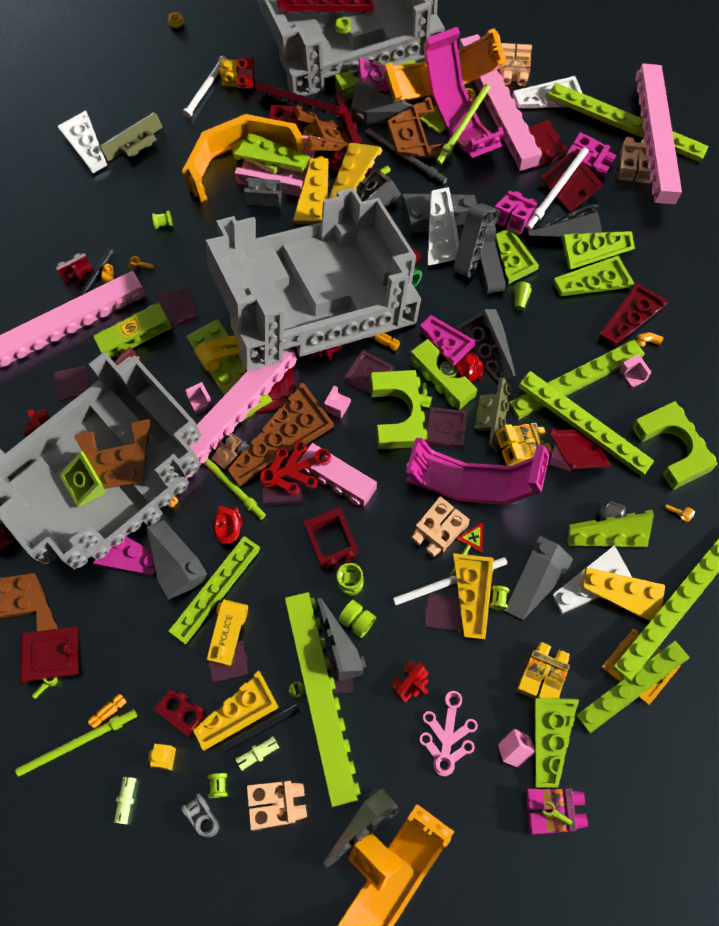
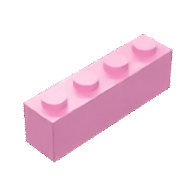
[299,443,377,507]

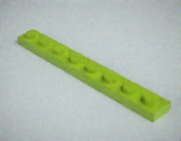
[509,339,645,420]
[518,371,654,477]

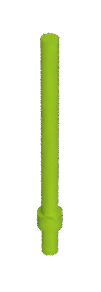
[436,84,490,165]
[203,458,266,520]
[15,709,137,777]

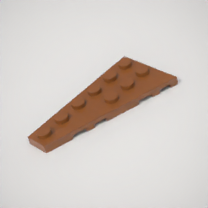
[228,382,334,487]

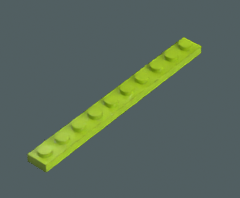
[548,82,708,162]
[612,538,719,683]

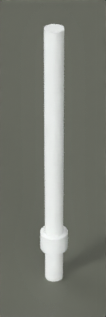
[526,148,589,230]
[393,557,507,605]

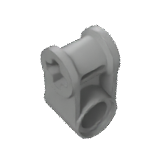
[181,793,219,838]

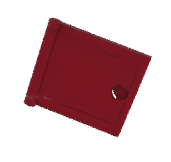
[528,119,569,169]
[540,150,604,212]
[254,367,295,414]
[548,428,611,470]
[20,626,78,684]

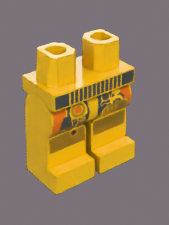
[496,423,552,466]
[516,642,570,699]

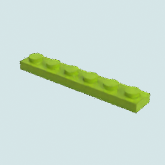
[169,536,260,645]
[576,641,690,734]

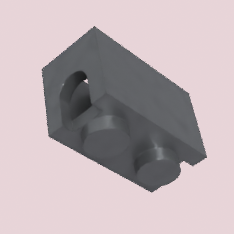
[244,178,282,207]

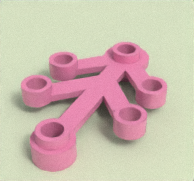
[419,691,478,776]

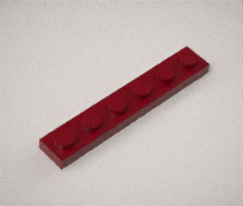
[276,0,374,13]
[255,82,348,117]
[334,91,372,177]

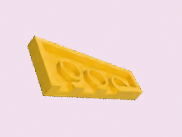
[329,143,382,199]
[293,158,328,224]
[453,553,494,640]
[581,567,665,621]
[193,671,279,751]

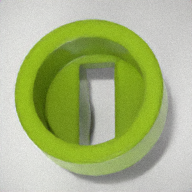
[289,681,306,699]

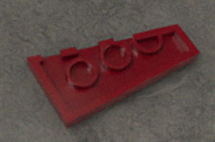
[599,283,668,346]

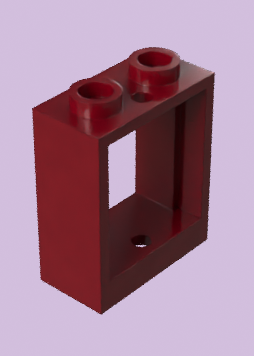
[303,507,358,569]

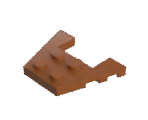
[387,97,449,160]
[294,106,352,151]
[74,419,151,489]
[0,573,58,632]

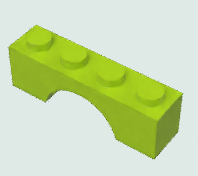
[410,339,477,410]

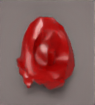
[457,353,483,382]
[213,506,242,544]

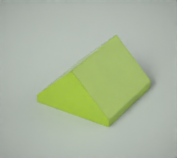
[59,452,106,507]

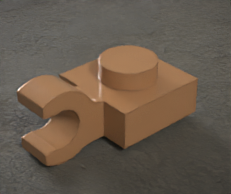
[211,436,241,470]

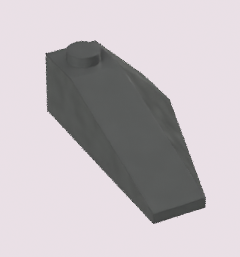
[351,82,420,124]
[356,168,401,207]
[527,206,602,237]
[457,309,516,383]
[146,520,207,600]
[504,536,573,621]
[317,598,366,682]
[323,788,398,868]

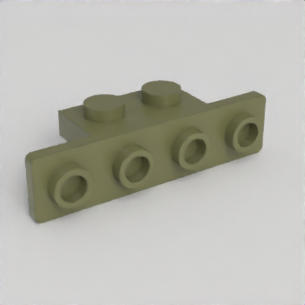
[100,113,162,161]
[474,378,511,452]

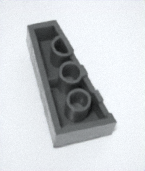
[402,194,477,234]

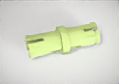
[235,736,279,771]
[114,777,136,824]

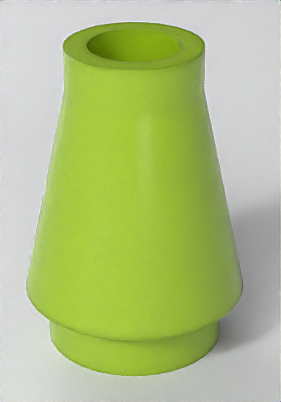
[514,282,532,310]

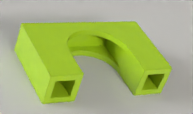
[369,370,427,450]
[632,401,718,490]

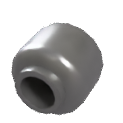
[598,501,627,521]

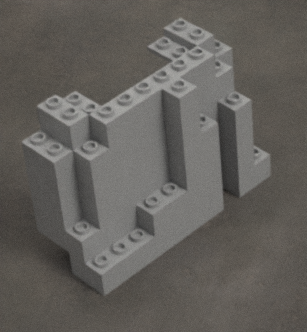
[258,0,444,96]
[206,188,421,372]
[0,352,202,569]

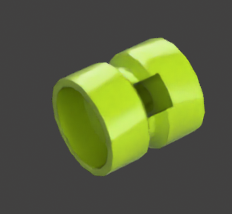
[337,563,363,596]
[338,600,376,638]

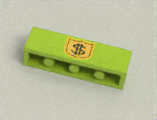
[94,303,172,359]

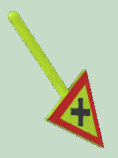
[450,522,483,576]

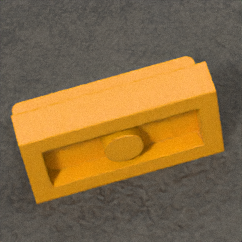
[348,833,402,892]

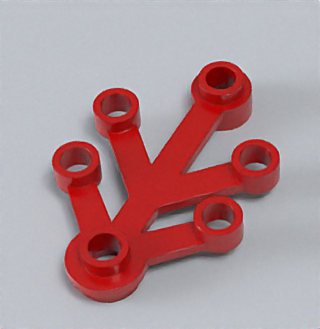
[260,441,331,495]

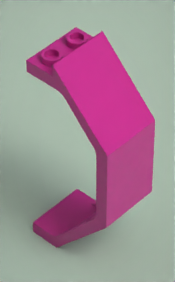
[423,27,504,158]
[406,438,549,505]

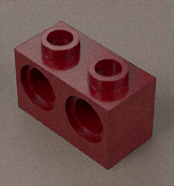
[269,105,304,134]
[154,689,206,738]

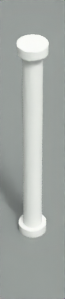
[182,56,228,118]

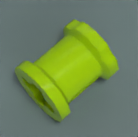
[152,211,173,229]
[489,586,509,610]
[207,773,228,798]

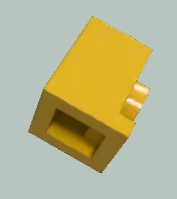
[220,59,237,87]
[148,744,176,771]

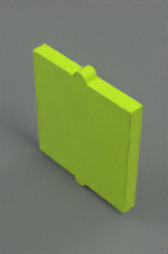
[420,105,446,135]

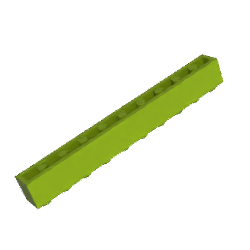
[285,592,361,808]

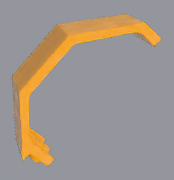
[383,28,507,102]
[182,114,305,202]
[338,805,454,926]

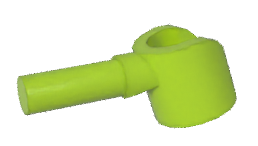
[421,382,432,408]
[32,678,58,699]
[542,802,572,826]

